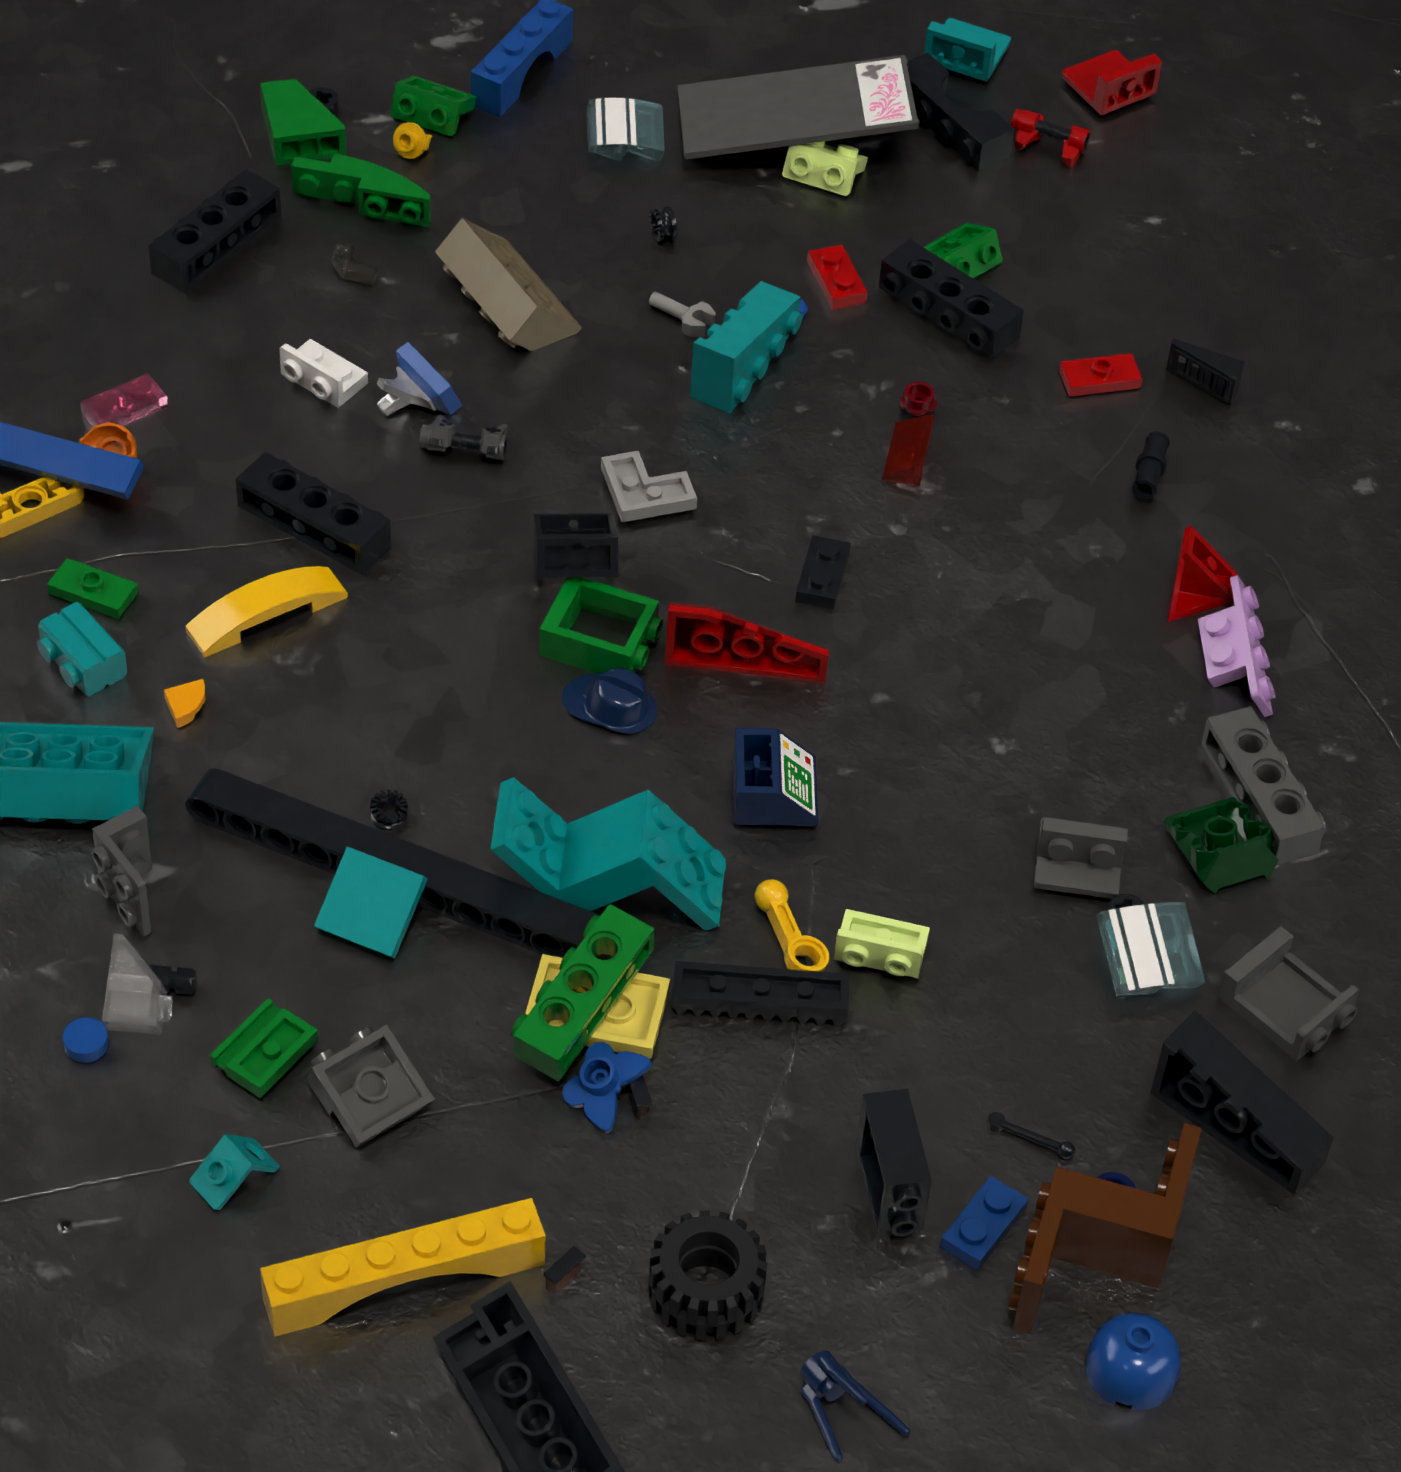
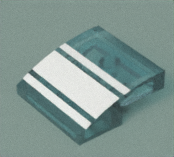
[587,98,665,162]
[1096,902,1205,995]

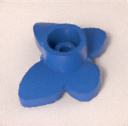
[562,1042,652,1133]

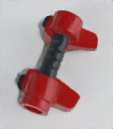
[1011,109,1091,168]

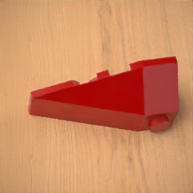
[665,602,829,683]

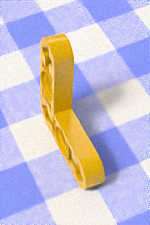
[0,477,85,538]

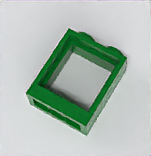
[539,577,663,674]

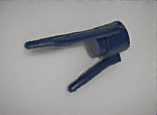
[800,1350,910,1462]

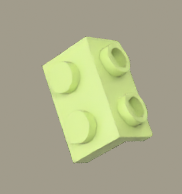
[782,141,868,196]
[834,909,930,978]

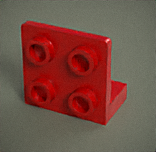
[1061,50,1162,115]

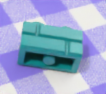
[37,602,127,697]

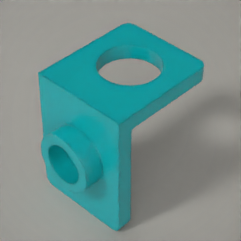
[190,1134,280,1210]

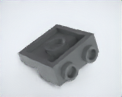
[305,1024,435,1148]

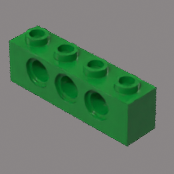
[511,904,654,1082]

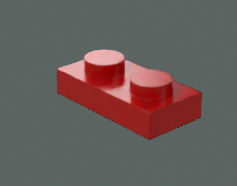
[807,244,868,310]

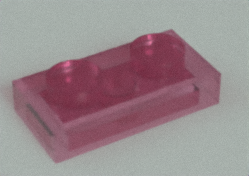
[80,373,168,426]

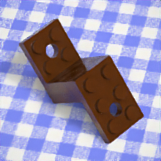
[1008,1123,1202,1334]

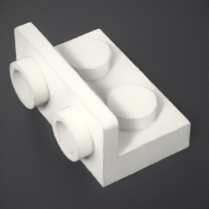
[279,339,368,408]

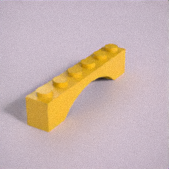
[260,1198,546,1337]

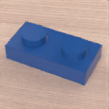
[940,1176,1029,1271]

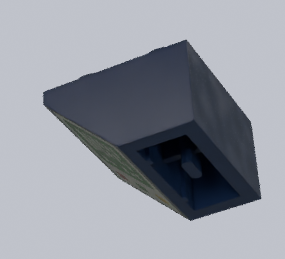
[732,728,818,826]

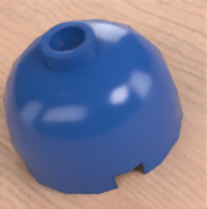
[1086,1312,1180,1411]

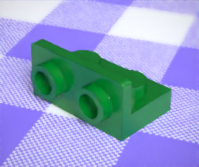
[390,75,477,136]
[924,222,1002,279]

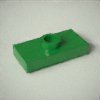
[47,558,139,619]

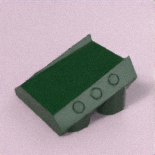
[1163,797,1279,895]

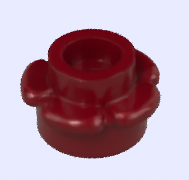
[900,382,937,416]

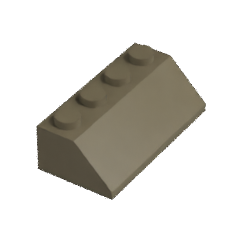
[435,218,582,351]

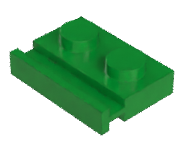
[210,998,318,1098]

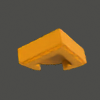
[164,679,206,728]

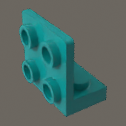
[924,18,1011,82]

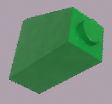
[260,79,346,165]

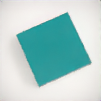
[314,846,428,959]

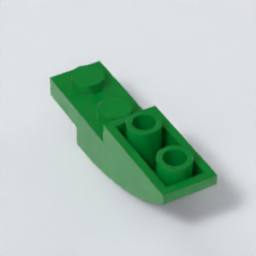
[291,153,431,227]

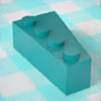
[690,281,803,414]

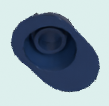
[562,668,657,734]

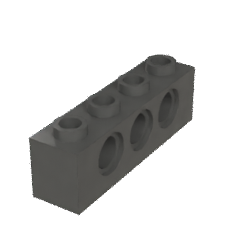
[1201,706,1326,865]

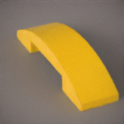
[185,566,348,658]

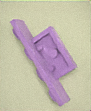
[1198,575,1275,717]

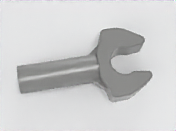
[649,291,716,337]

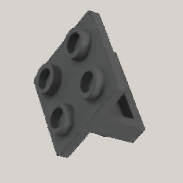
[1034,817,1128,899]

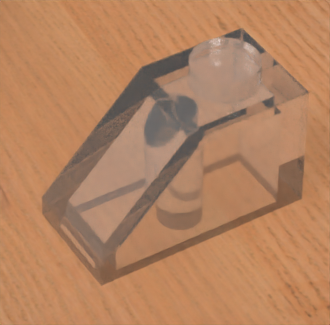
[102,934,173,1035]

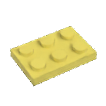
[525,954,670,1059]

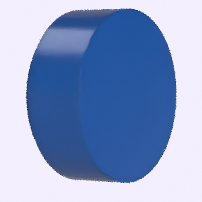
[63,1017,109,1063]

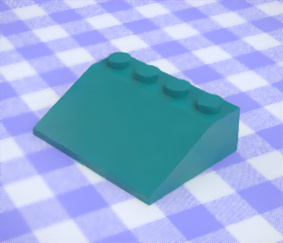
[0,722,154,824]

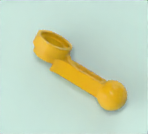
[754,879,829,972]

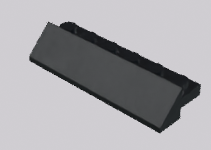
[432,1281,625,1472]

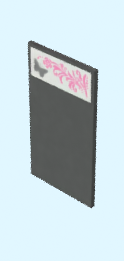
[676,55,919,160]

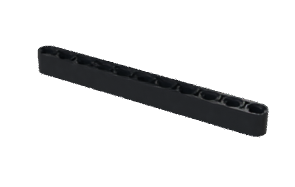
[185,768,611,960]

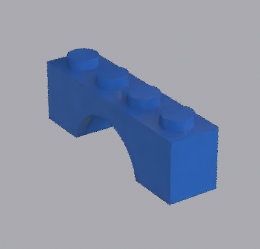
[470,0,573,117]

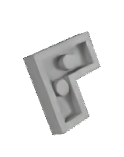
[601,451,697,522]

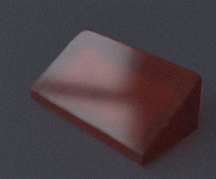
[882,415,935,486]

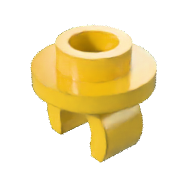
[393,122,432,159]

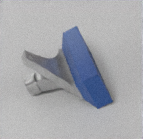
[377,342,462,416]

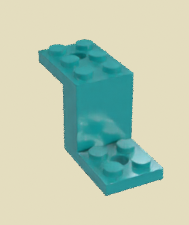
[490,777,726,931]

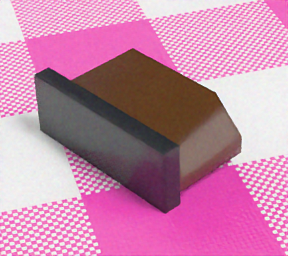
[543,1246,586,1291]

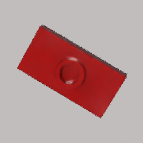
[1059,353,1142,397]

